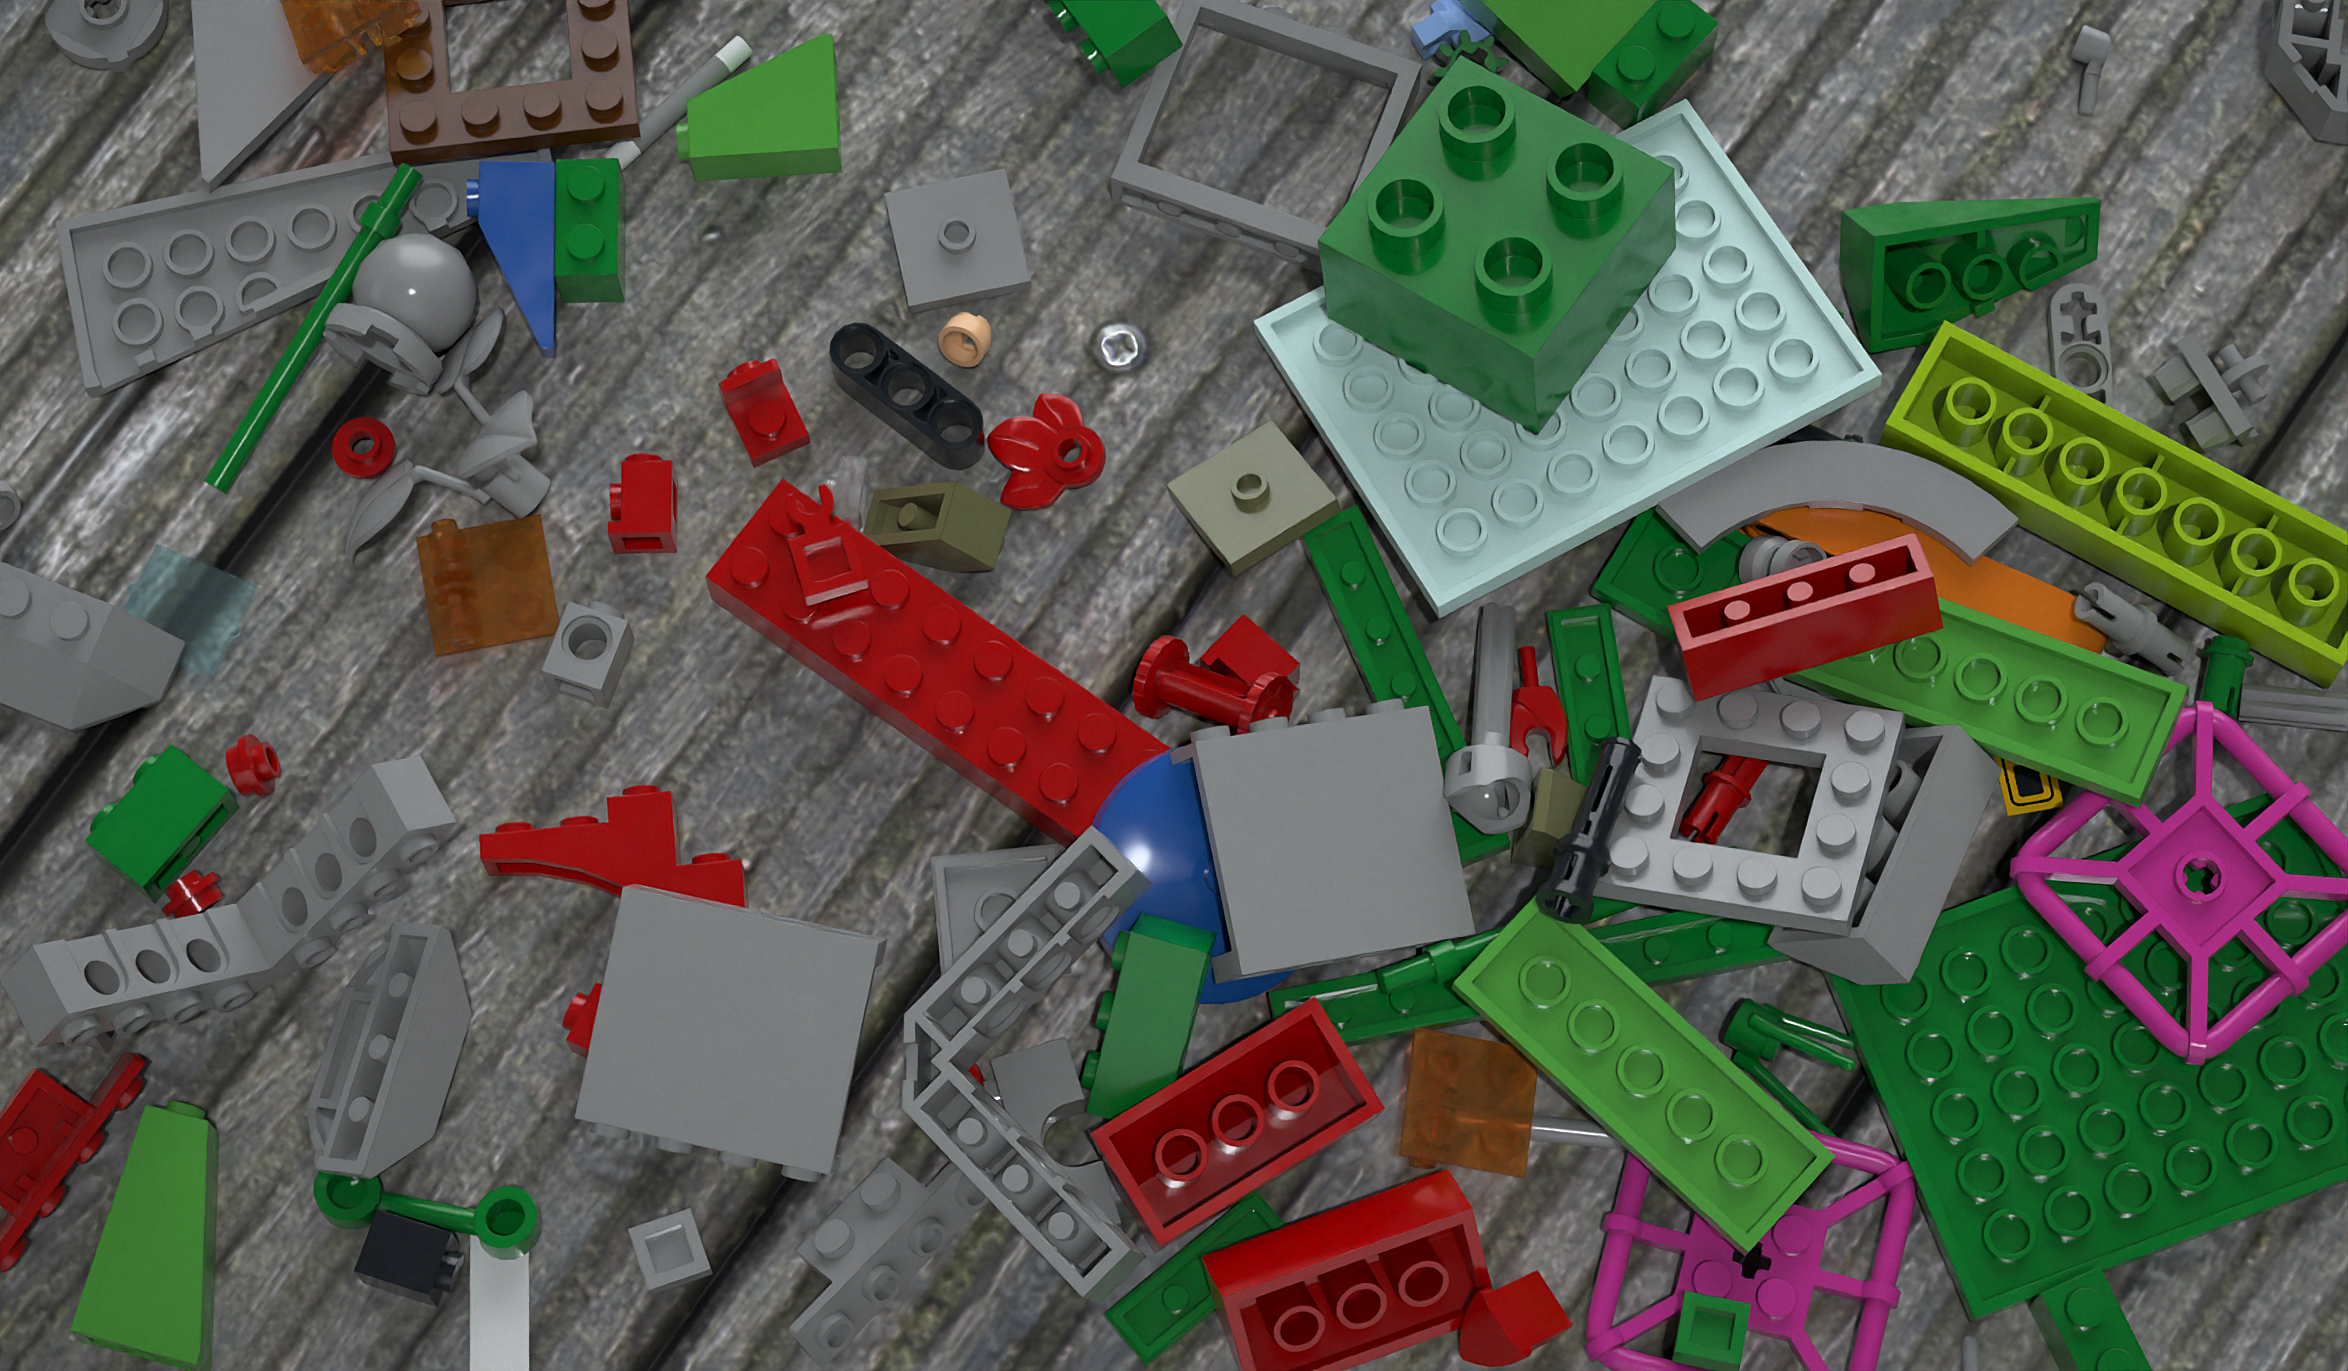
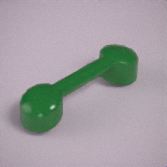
[313,1171,542,1260]

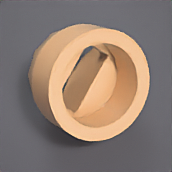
[938,312,993,367]

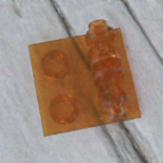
[280,0,423,76]
[416,514,559,657]
[1399,1027,1538,1179]

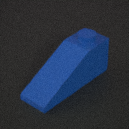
[466,161,556,358]

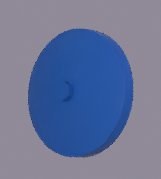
[1092,746,1296,1004]

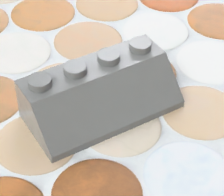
[1767,724,2002,985]

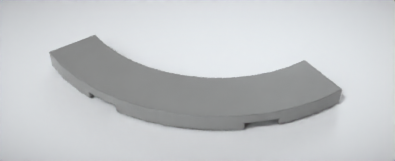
[1655,441,2019,567]

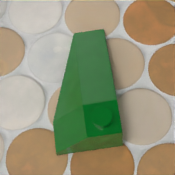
[1839,197,2101,353]

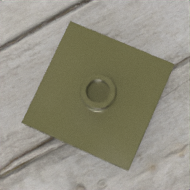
[1166,420,1341,577]

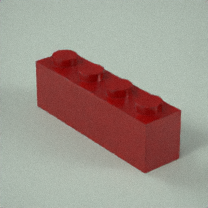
[1667,532,1944,702]

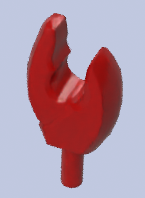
[1509,646,1568,768]

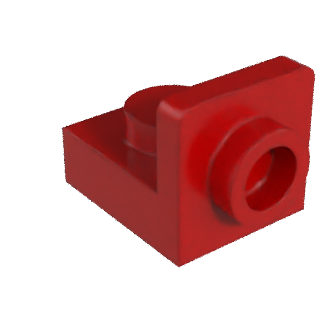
[718,359,811,468]

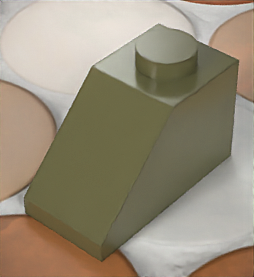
[862,481,1011,573]
[1511,768,1587,870]

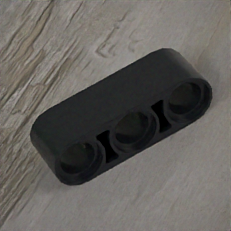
[829,322,986,470]

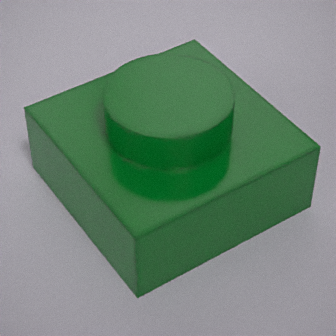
[1672,1291,1751,1371]

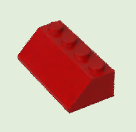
[1090,996,1385,1254]
[1201,1169,1492,1371]

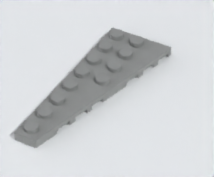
[55,148,553,397]

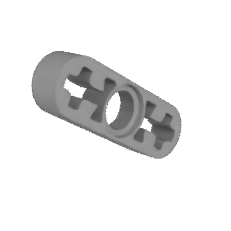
[2047,283,2115,409]

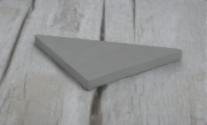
[191,0,370,193]

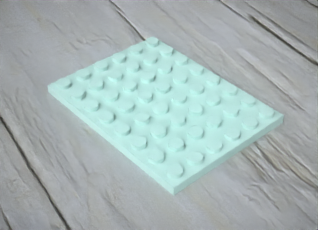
[1253,99,1882,619]

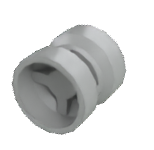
[1739,534,1828,584]

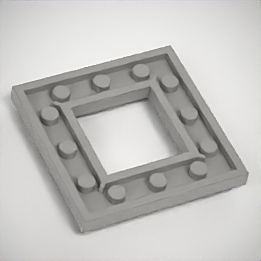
[1592,675,1906,937]

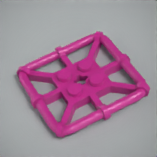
[2010,701,2348,1065]
[1583,1129,1916,1371]

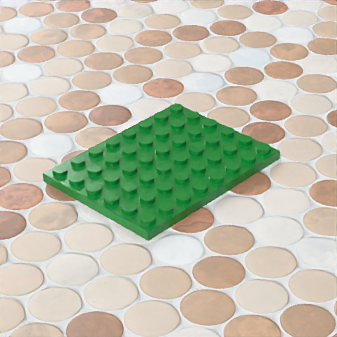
[1823,781,2348,1323]

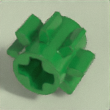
[1430,30,1509,82]

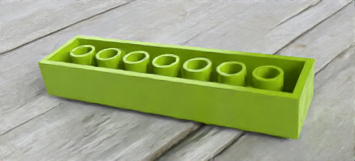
[1878,320,2348,689]

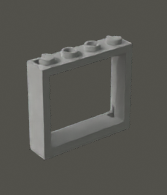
[1111,0,1422,274]

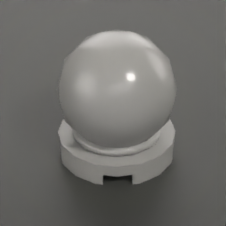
[323,234,477,395]

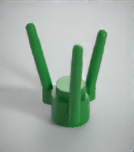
[1723,997,1856,1137]

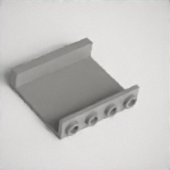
[1170,699,1476,984]
[575,884,888,1182]

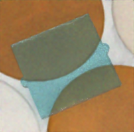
[124,544,258,679]

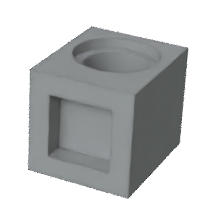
[541,601,635,709]

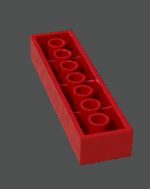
[705,478,1171,849]

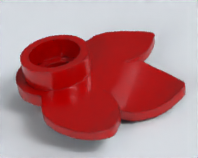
[987,393,1106,510]

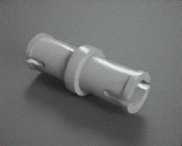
[2074,582,2194,676]

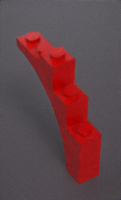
[479,785,749,909]

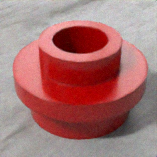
[332,417,396,479]
[225,734,281,797]
[161,869,224,919]

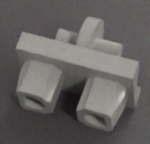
[2154,333,2269,454]

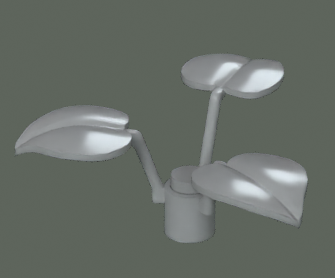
[345,306,550,564]

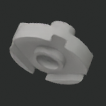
[42,0,169,72]

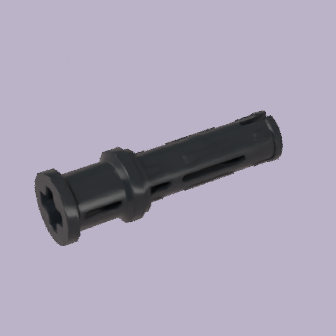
[1535,736,1643,924]

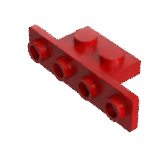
[0,1052,146,1273]

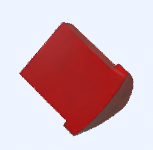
[1459,1270,1573,1367]

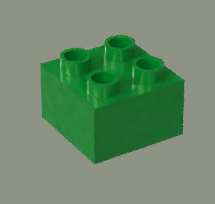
[1318,55,1676,434]

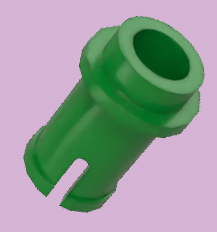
[2199,635,2254,720]

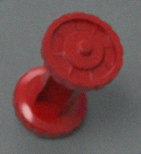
[1133,635,1294,735]

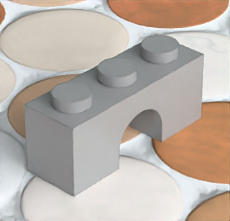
[983,1037,1122,1243]

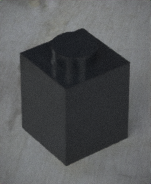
[354,1209,464,1307]

